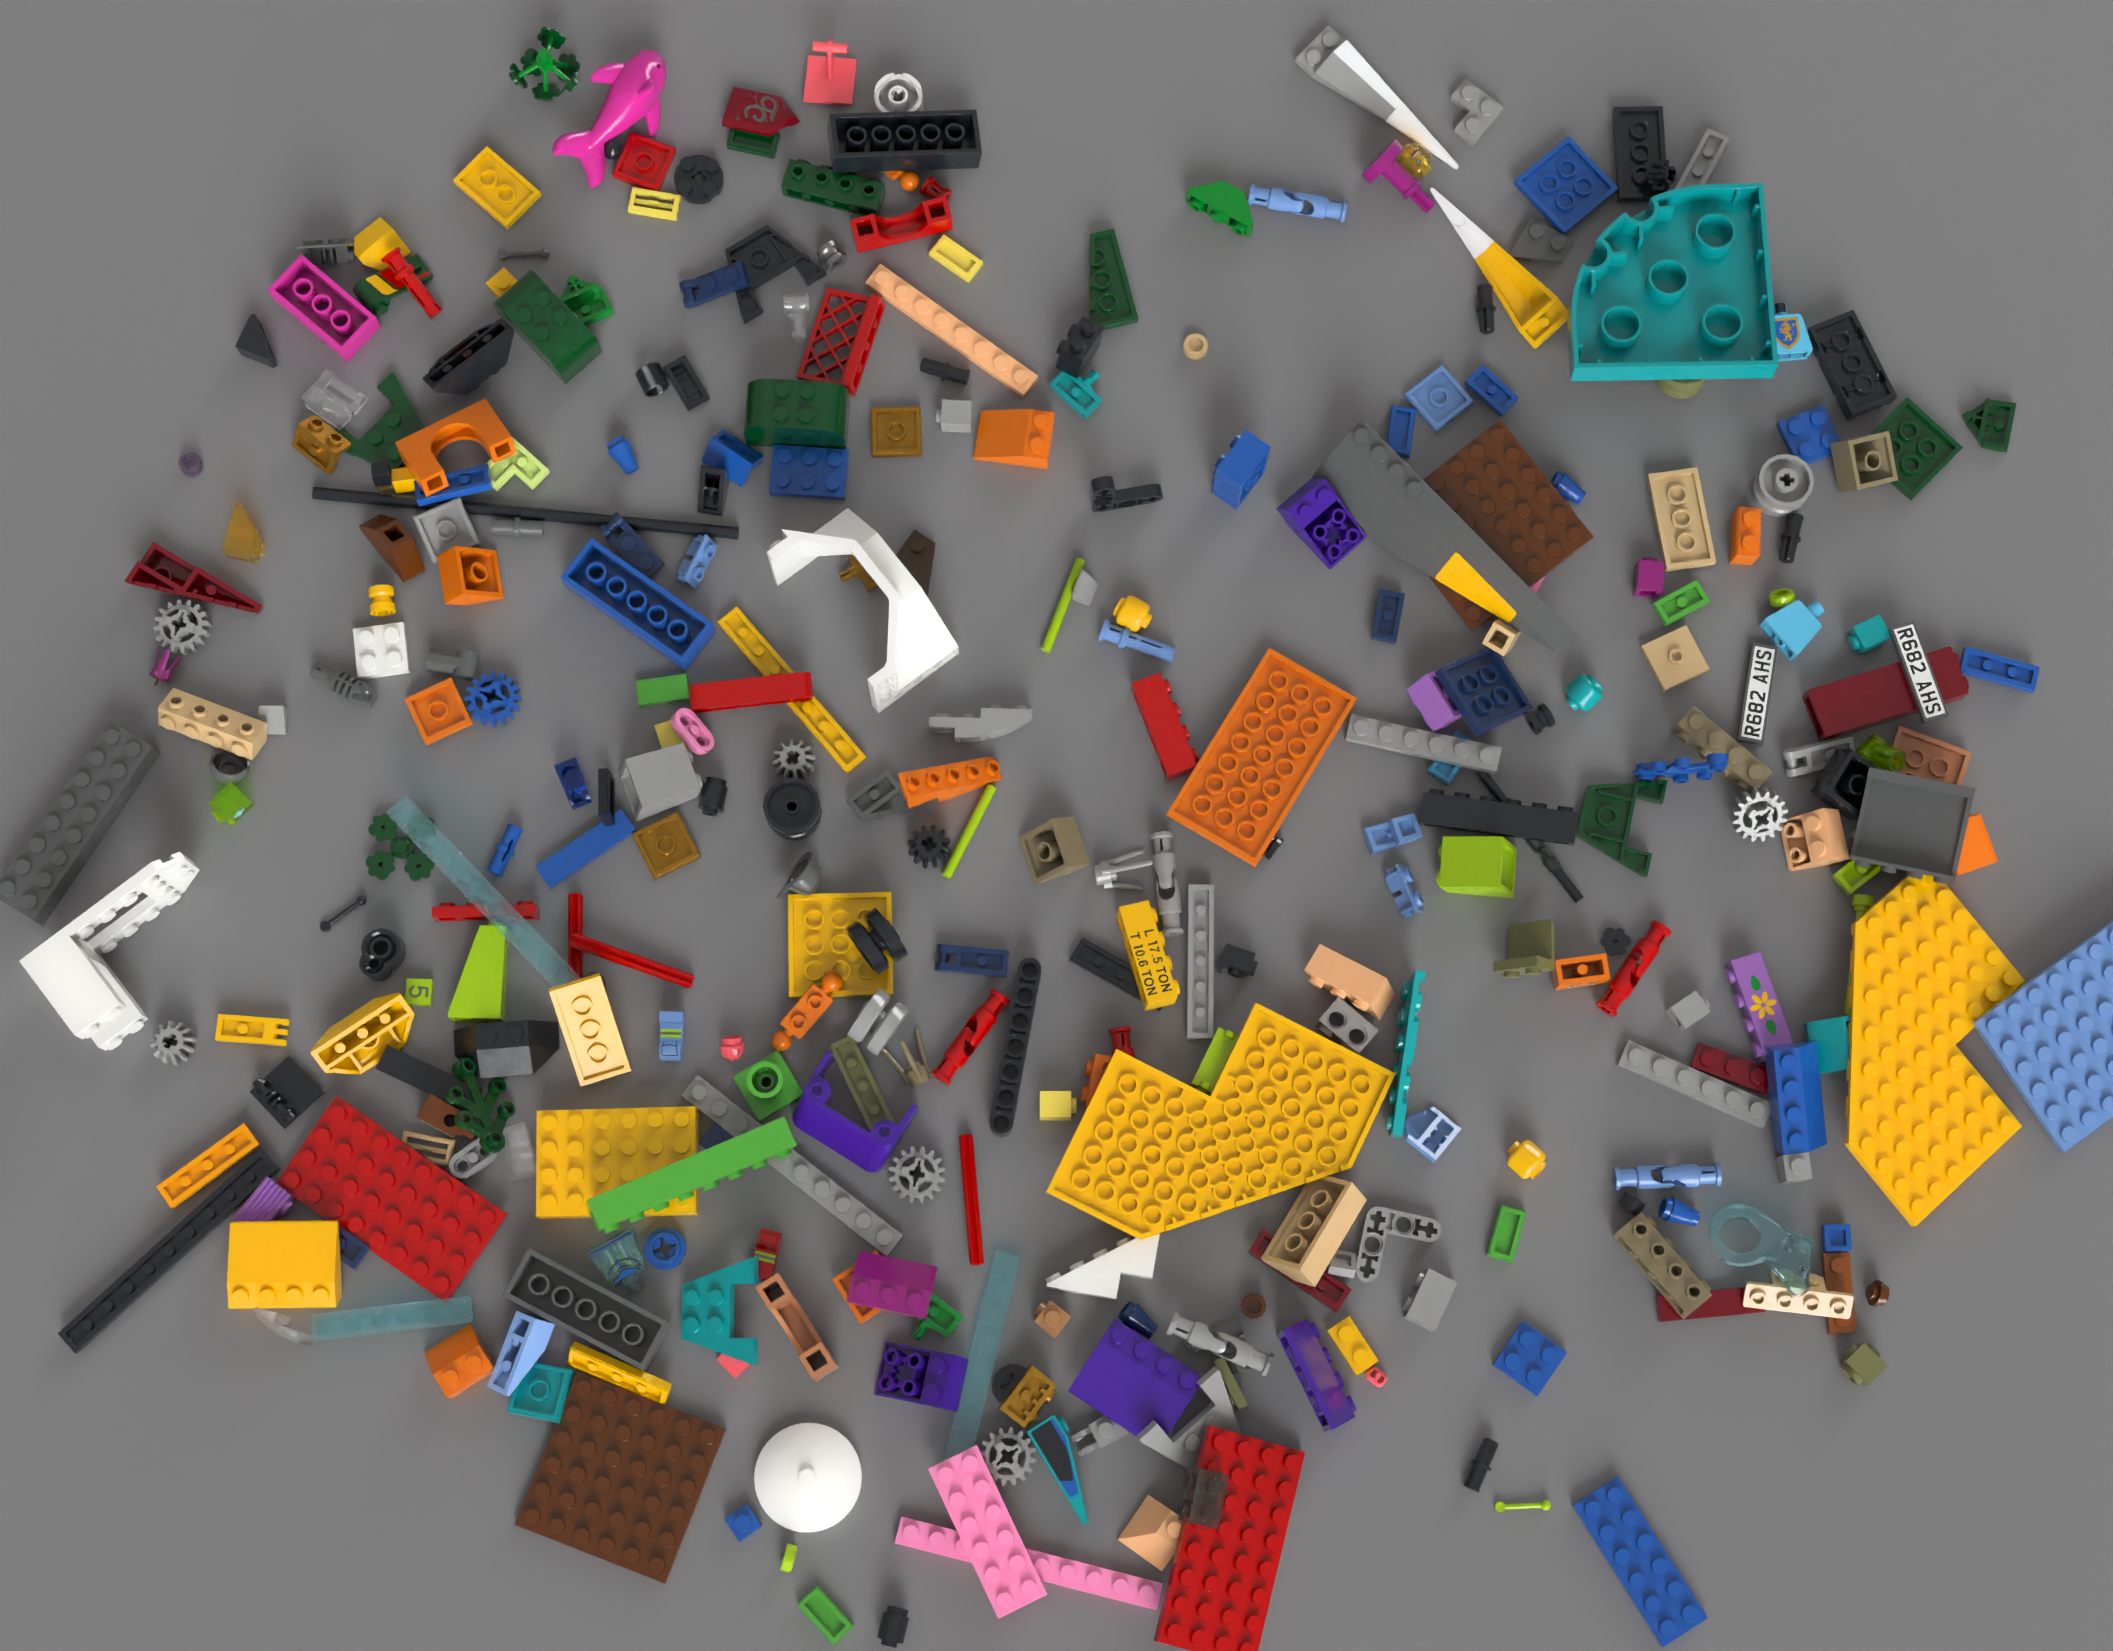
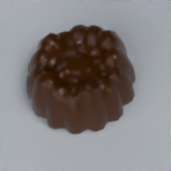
[1241,1293,1266,1319]

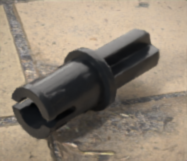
[1476,284,1496,335]
[920,358,970,385]
[1779,513,1804,563]
[1463,1438,1498,1493]

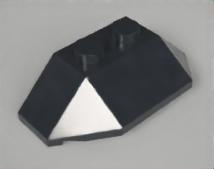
[422,318,514,394]
[454,1020,560,1079]

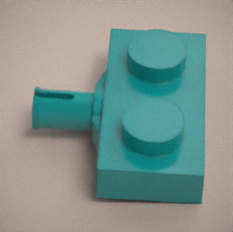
[1049,369,1102,420]

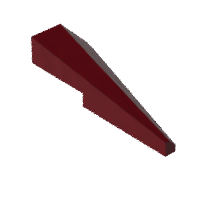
[125,542,263,614]

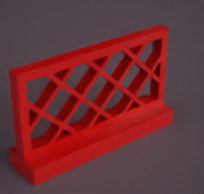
[797,287,886,396]

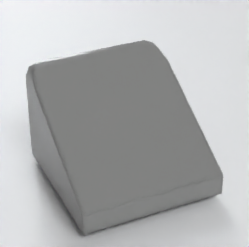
[1072,570,1098,606]
[258,705,288,735]

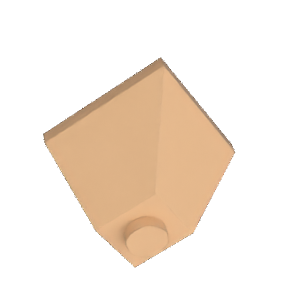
[1117,1495,1183,1571]

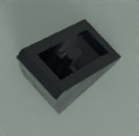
[235,314,278,368]
[697,465,730,516]

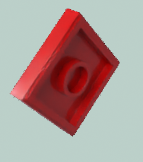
[612,132,677,191]

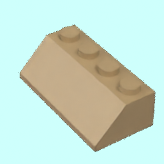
[1261,1176,1367,1287]

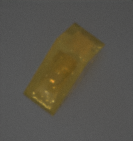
[222,503,266,564]

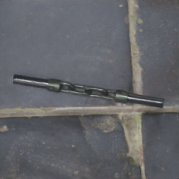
[1477,771,1584,903]

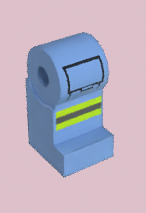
[659,1011,686,1062]

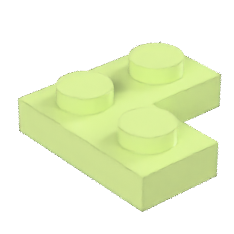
[486,437,550,491]

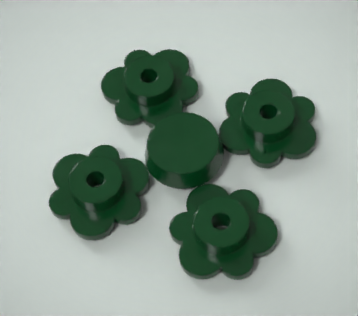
[366,813,437,881]

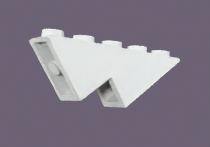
[1045,1233,1160,1300]

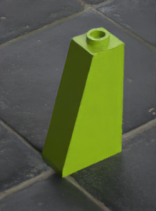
[448,921,510,1022]

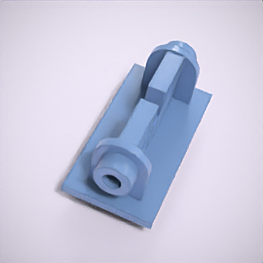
[676,534,718,589]
[1384,864,1424,919]

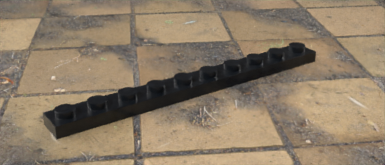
[57,1149,280,1354]

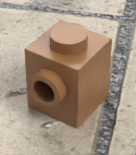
[1033,1300,1071,1339]

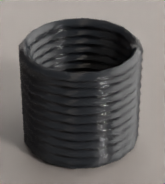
[635,362,670,397]

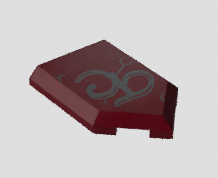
[722,87,800,137]

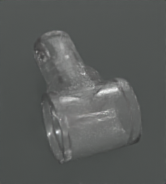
[783,292,810,342]

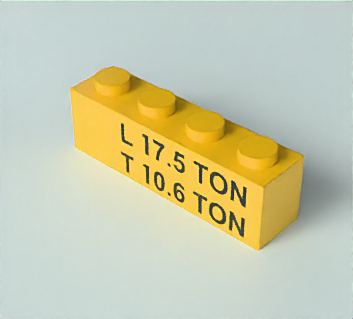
[1116,900,1180,1011]

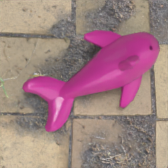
[552,49,667,188]

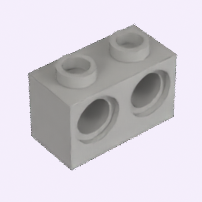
[1316,997,1379,1055]

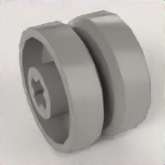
[1751,454,1814,517]
[847,988,910,1056]

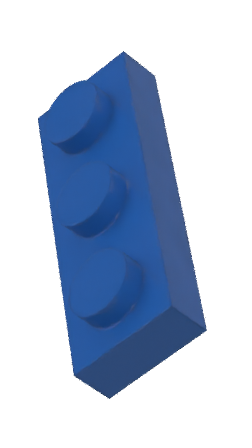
[414,464,493,506]
[1959,646,2040,693]

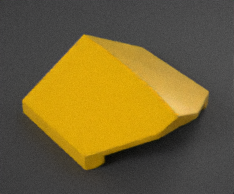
[354,217,412,271]

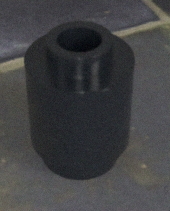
[698,777,728,816]
[877,1605,909,1648]

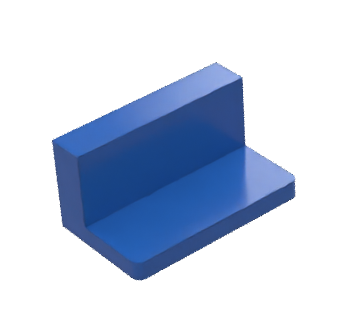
[702,429,764,487]

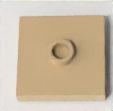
[1640,625,1710,692]

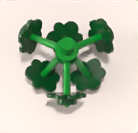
[509,27,580,101]

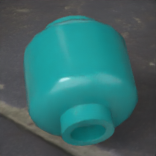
[1565,674,1604,712]

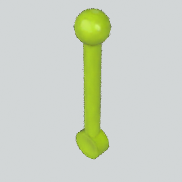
[1494,1500,1551,1512]

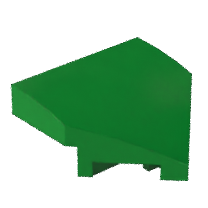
[560,275,614,326]

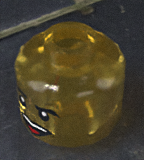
[1396,142,1432,179]

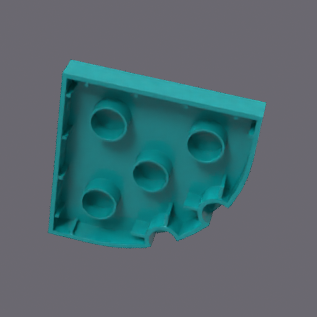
[1567,183,1778,381]

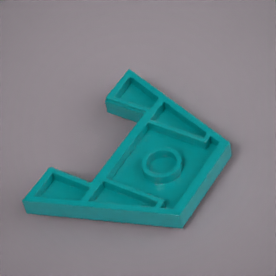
[681,1256,759,1365]

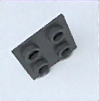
[296,238,355,265]

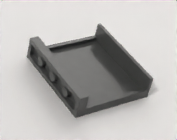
[1849,767,1975,885]

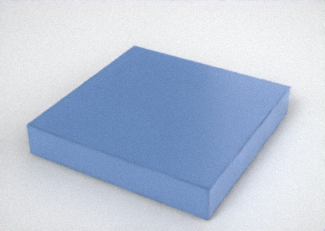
[1403,365,1474,433]

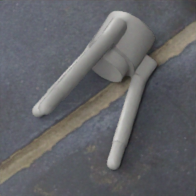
[1094,849,1153,891]

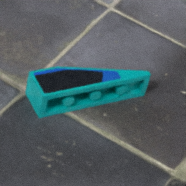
[1027,1415,1088,1525]

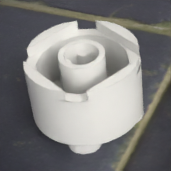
[874,73,924,113]

